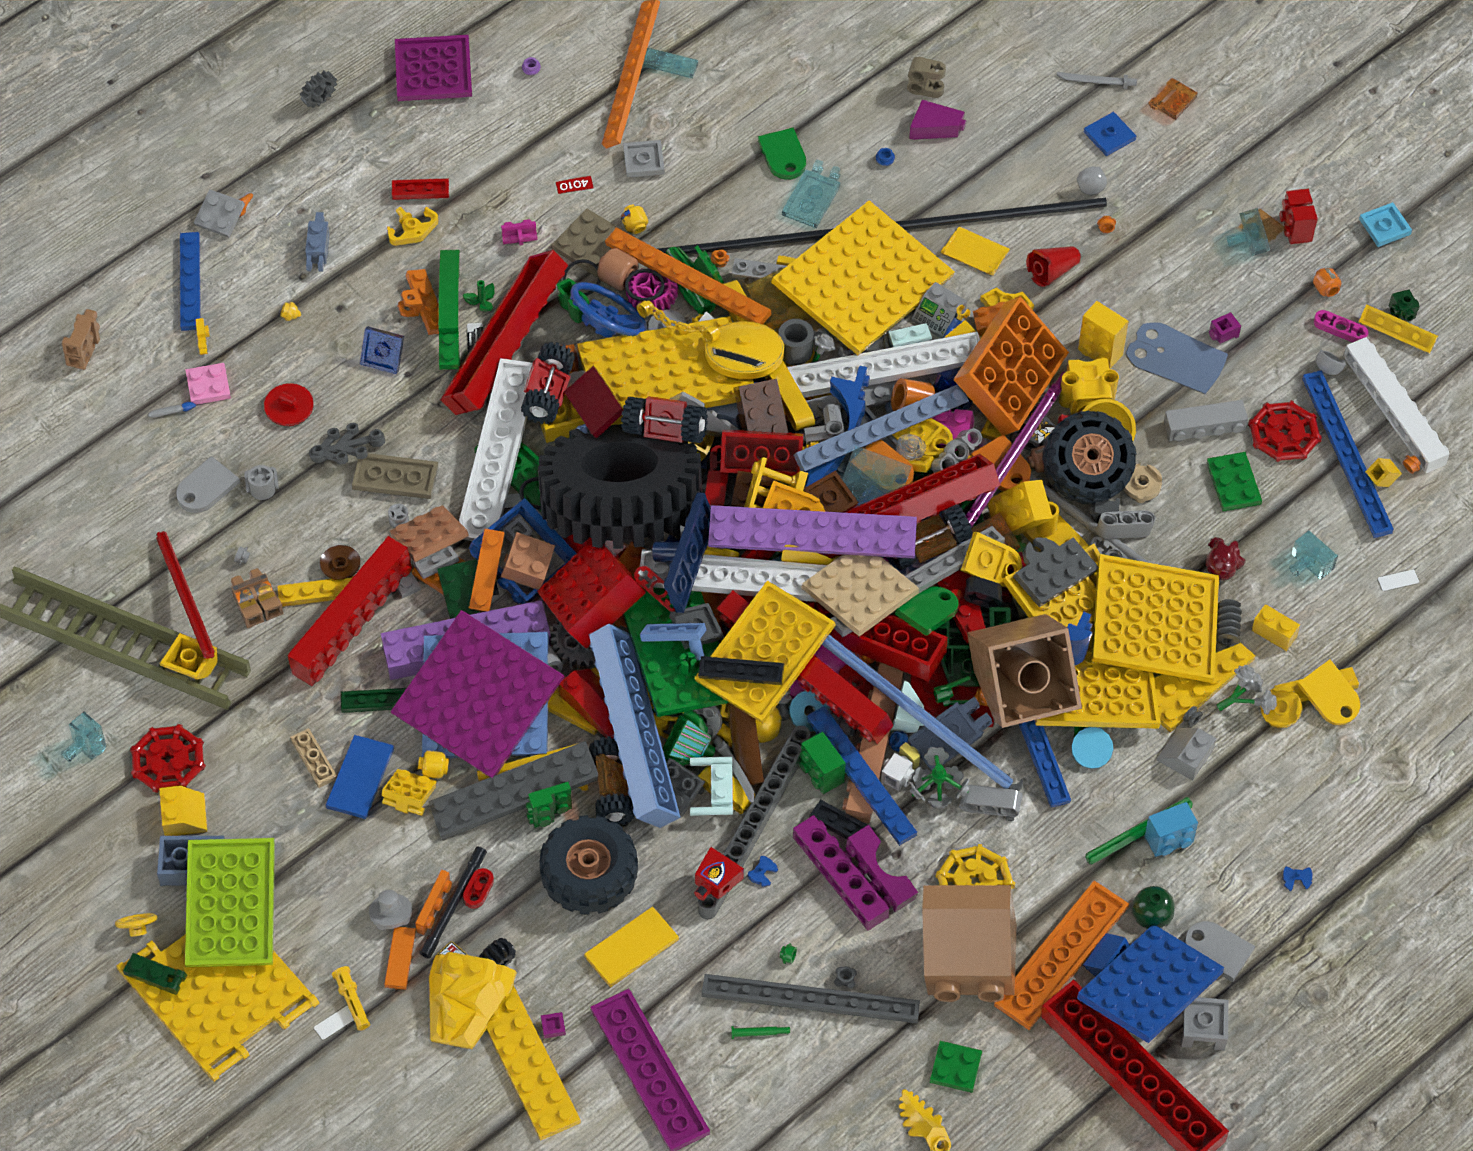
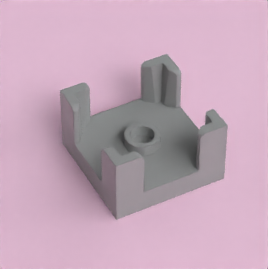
[1181,997,1229,1051]

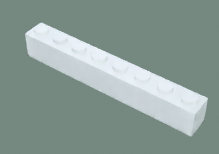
[1343,337,1449,473]

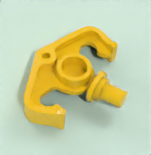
[387,207,439,246]

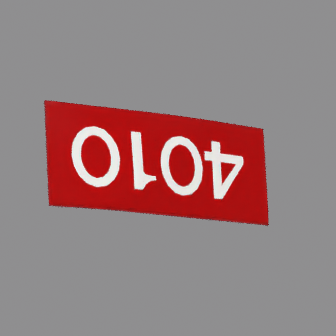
[556,176,594,194]

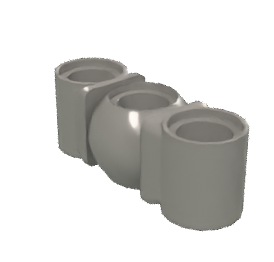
[931,428,982,473]

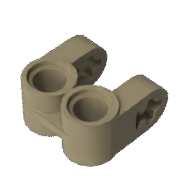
[907,57,946,98]

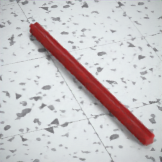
[156,531,215,659]

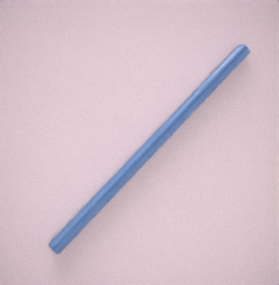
[822,635,1013,789]

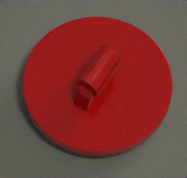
[264,383,314,426]

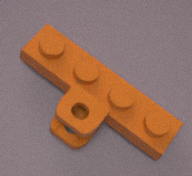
[398,269,439,335]

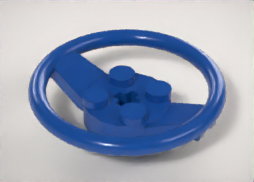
[570,282,647,338]

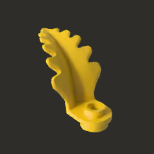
[899,1089,951,1151]

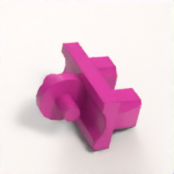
[501,219,537,246]

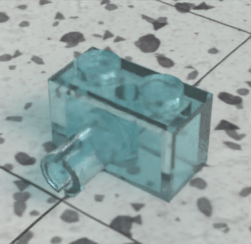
[1226,208,1270,256]
[1289,530,1338,580]
[61,711,107,762]

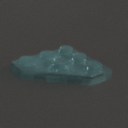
[842,445,912,507]

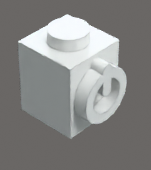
[881,753,915,791]

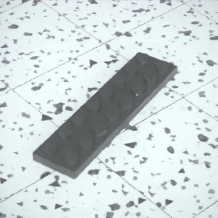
[428,741,600,840]

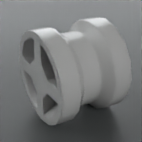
[388,504,409,528]

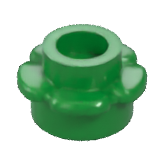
[779,943,797,964]

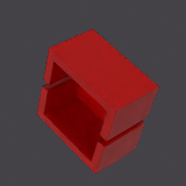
[1279,188,1318,244]

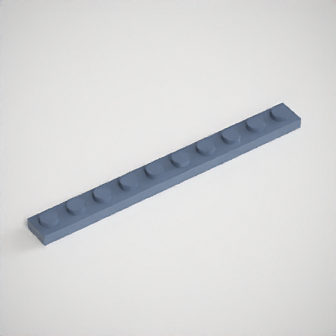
[794,384,969,472]

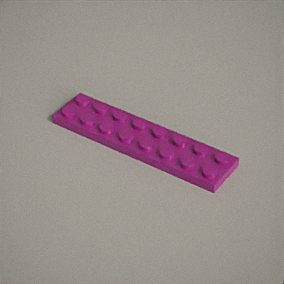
[590,988,710,1151]

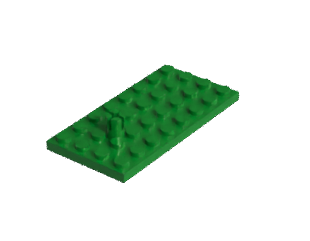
[623,574,729,717]

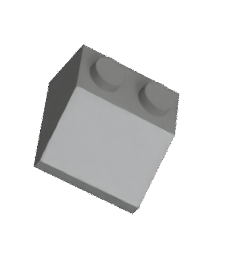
[1157,728,1216,781]

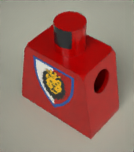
[694,847,744,901]

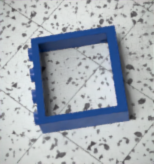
[469,498,577,604]

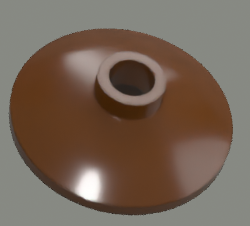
[320,545,361,580]

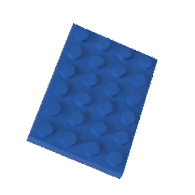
[1077,926,1224,1043]

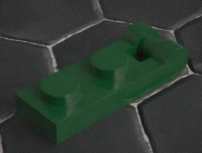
[123,953,187,995]

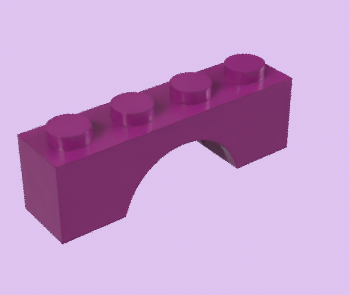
[846,825,919,912]

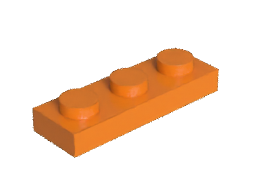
[415,869,452,935]

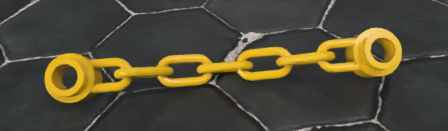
[636,301,720,344]

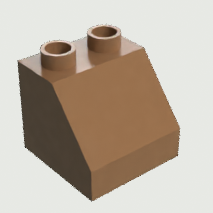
[967,614,1082,728]
[922,885,1017,1002]

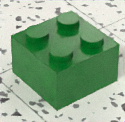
[799,732,846,795]

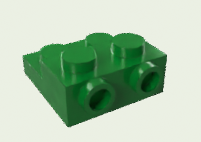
[526,782,572,828]

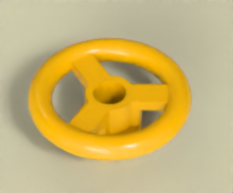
[115,913,158,937]

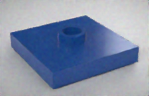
[1083,111,1137,156]

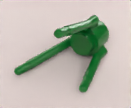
[933,676,971,707]

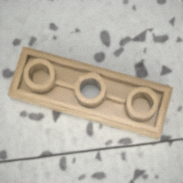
[290,728,337,788]

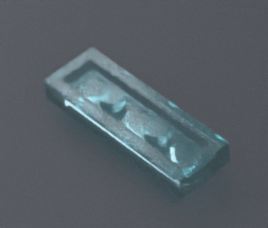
[642,48,698,79]

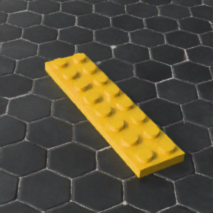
[486,985,581,1141]

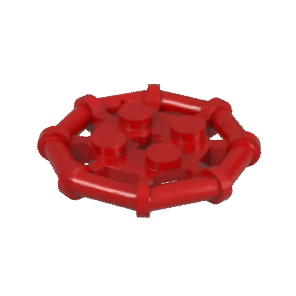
[1248,400,1322,462]
[130,724,206,793]

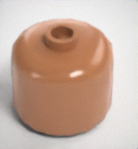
[597,248,639,291]

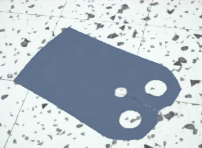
[1126,323,1228,394]

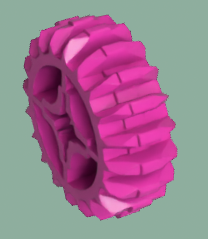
[626,268,678,312]

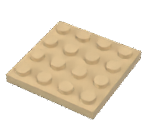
[802,555,919,636]

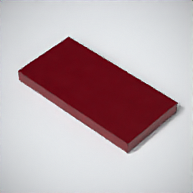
[564,365,624,438]

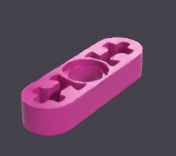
[1314,310,1368,343]

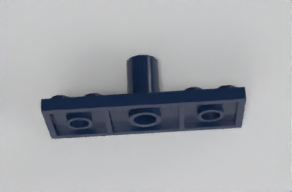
[652,493,711,613]

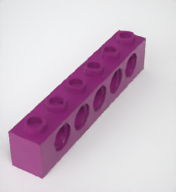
[793,815,890,931]

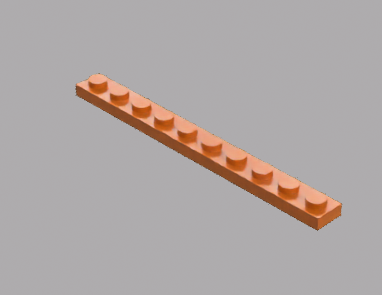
[602,0,660,149]
[605,227,772,325]

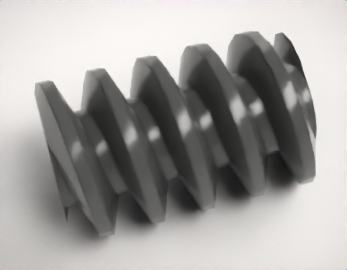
[1216,599,1242,645]

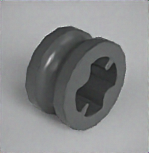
[1183,706,1203,727]

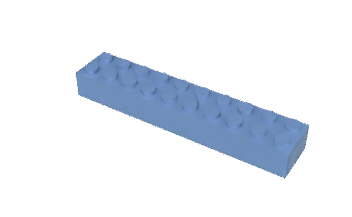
[589,624,681,828]

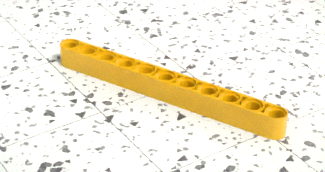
[724,280,815,431]

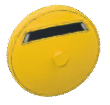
[705,321,784,380]

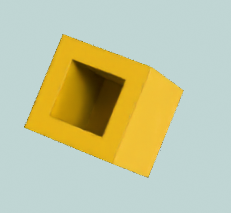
[1365,458,1402,487]

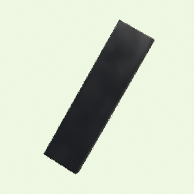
[698,656,785,685]

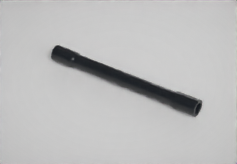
[419,846,487,959]

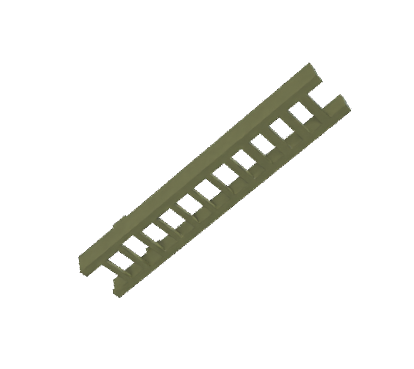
[0,566,251,710]

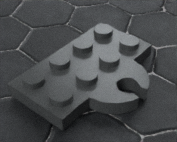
[1013,537,1098,607]

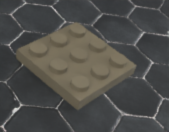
[551,209,627,277]

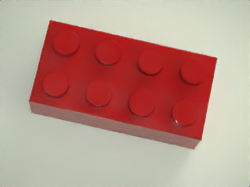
[720,430,804,476]

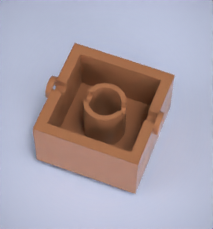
[501,532,555,590]

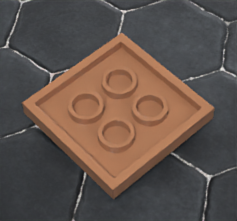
[390,505,469,562]

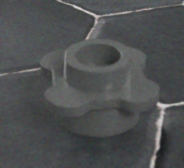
[834,966,857,988]

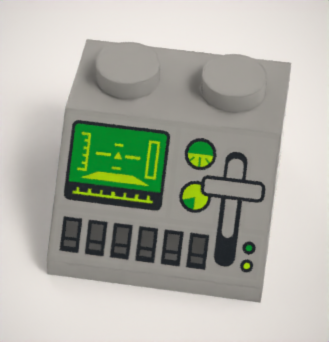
[912,282,967,338]

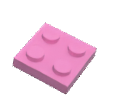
[185,363,231,405]

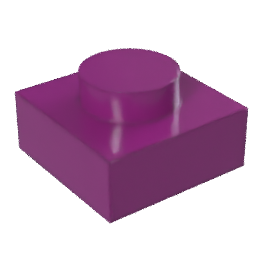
[541,1012,566,1039]

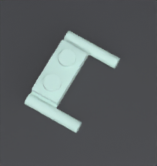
[690,757,733,816]

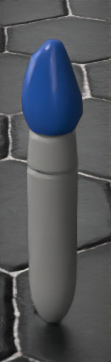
[148,402,196,418]

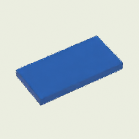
[326,735,394,819]

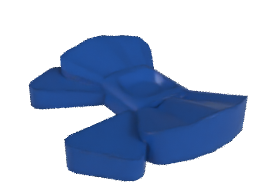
[747,856,778,887]
[1283,866,1313,891]

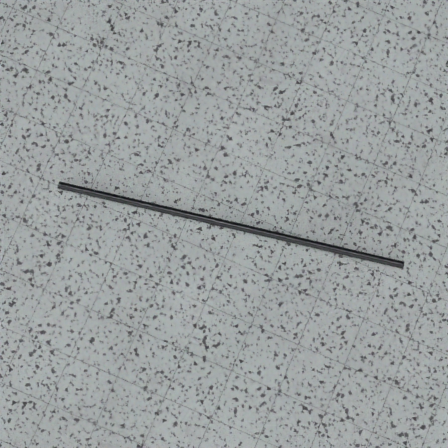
[657,197,1107,255]

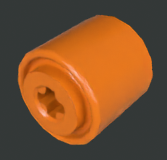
[891,378,935,411]

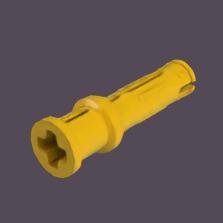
[332,966,371,1031]

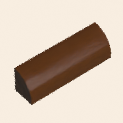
[727,703,764,786]

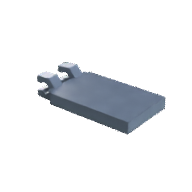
[908,697,993,772]

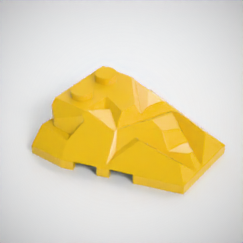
[429,952,517,1050]

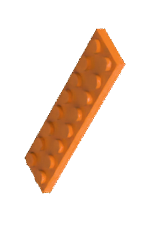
[994,880,1129,1030]

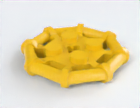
[935,844,1016,890]

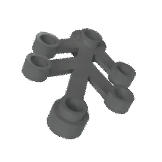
[309,423,385,465]

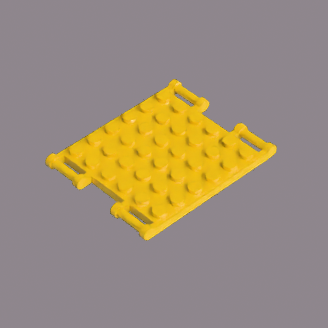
[116,934,320,1082]

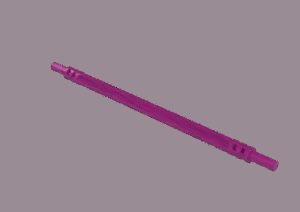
[966,372,1065,528]

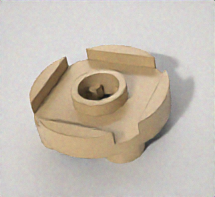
[1123,464,1162,503]

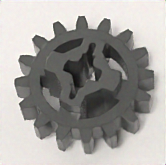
[300,70,337,108]

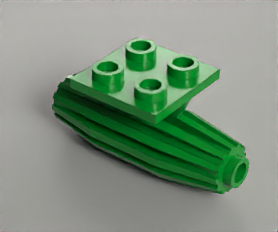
[666,245,724,315]

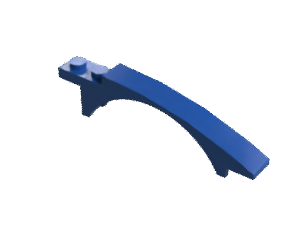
[805,366,870,487]

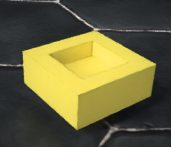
[899,742,920,770]

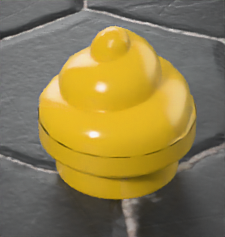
[280,302,301,321]

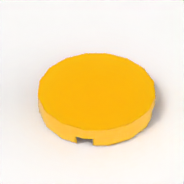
[1260,687,1302,728]

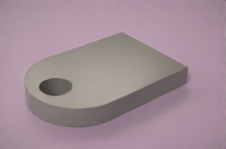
[176,456,240,513]
[1185,921,1255,982]

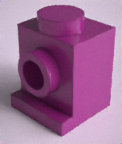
[1209,312,1241,344]

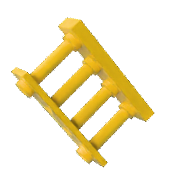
[744,457,808,553]

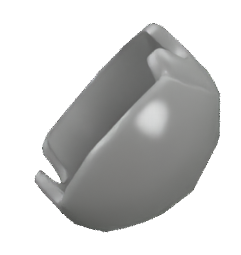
[1077,166,1107,196]
[1316,349,1346,375]

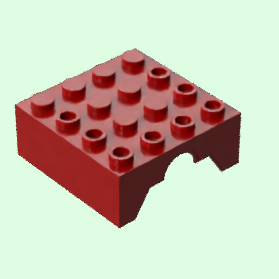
[537,540,646,648]

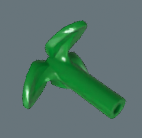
[463,280,495,312]

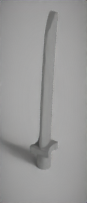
[1057,72,1137,89]
[714,738,754,803]

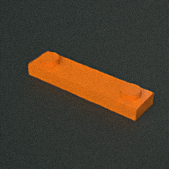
[469,529,505,612]

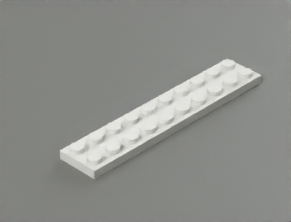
[787,332,980,398]
[459,358,533,541]
[639,549,827,602]

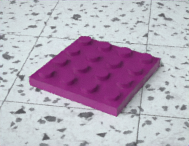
[395,35,472,101]

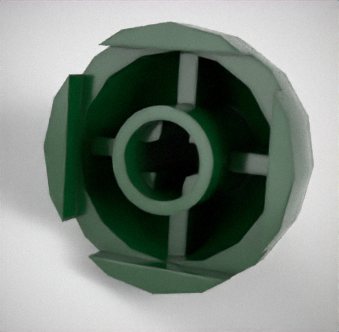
[1132,886,1175,929]

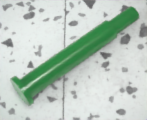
[731,1026,790,1039]

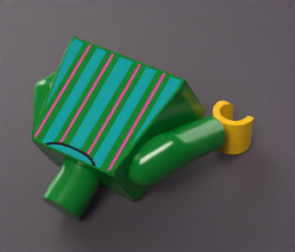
[662,710,716,766]

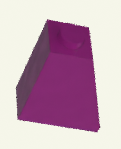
[909,99,967,140]

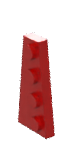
[934,569,985,644]

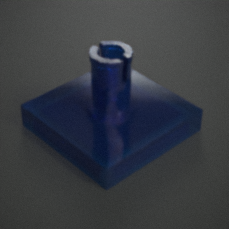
[360,326,404,374]

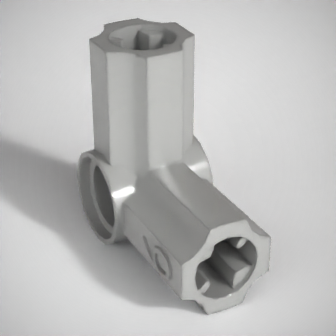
[804,404,844,444]

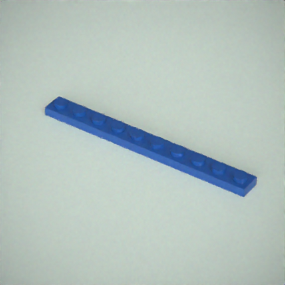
[1302,370,1394,538]

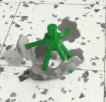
[910,747,970,809]

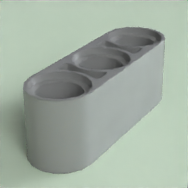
[1096,510,1156,539]
[959,785,1023,817]

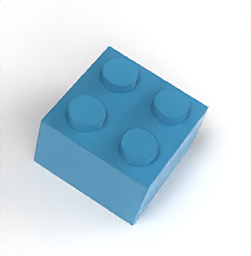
[1144,802,1198,857]

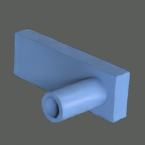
[640,623,706,661]

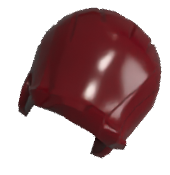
[1206,537,1246,581]

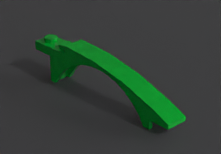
[438,250,460,370]

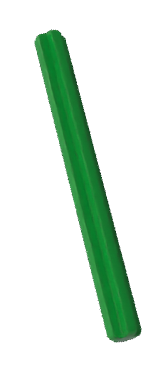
[1085,797,1193,864]

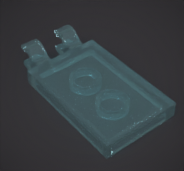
[782,159,841,229]

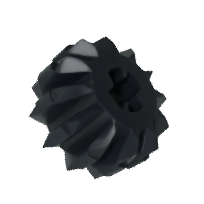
[479,938,516,967]

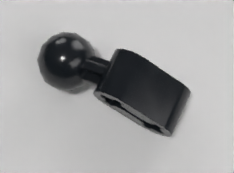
[964,576,1018,622]

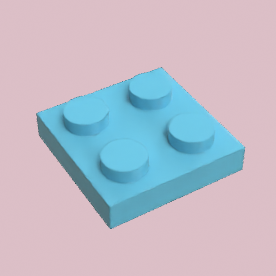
[1359,202,1412,247]

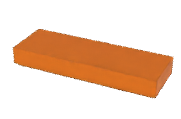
[384,927,416,990]

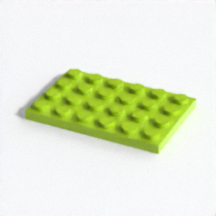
[185,838,275,967]

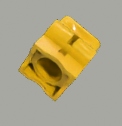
[1059,358,1119,415]

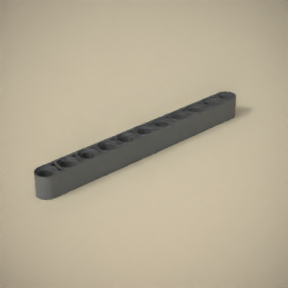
[698,726,811,920]

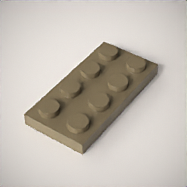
[352,453,438,499]

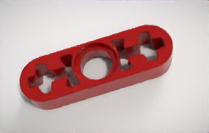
[634,566,675,612]

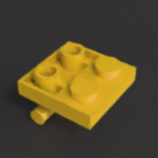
[382,769,437,816]

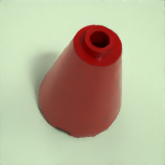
[1026,246,1081,287]

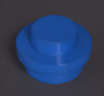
[876,148,895,166]
[889,731,908,752]

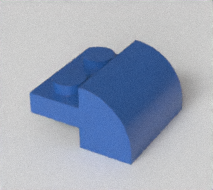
[1067,612,1092,666]

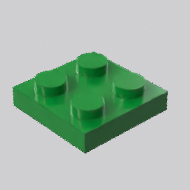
[930,1041,983,1093]

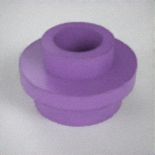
[522,57,541,75]

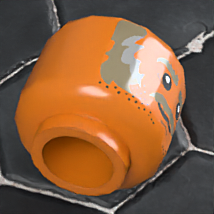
[1313,268,1342,297]

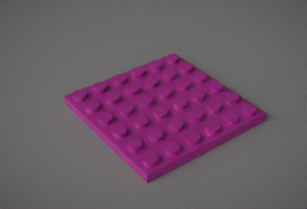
[391,610,564,778]

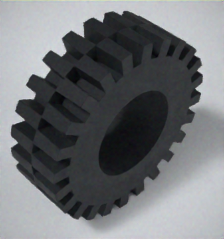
[538,424,702,549]

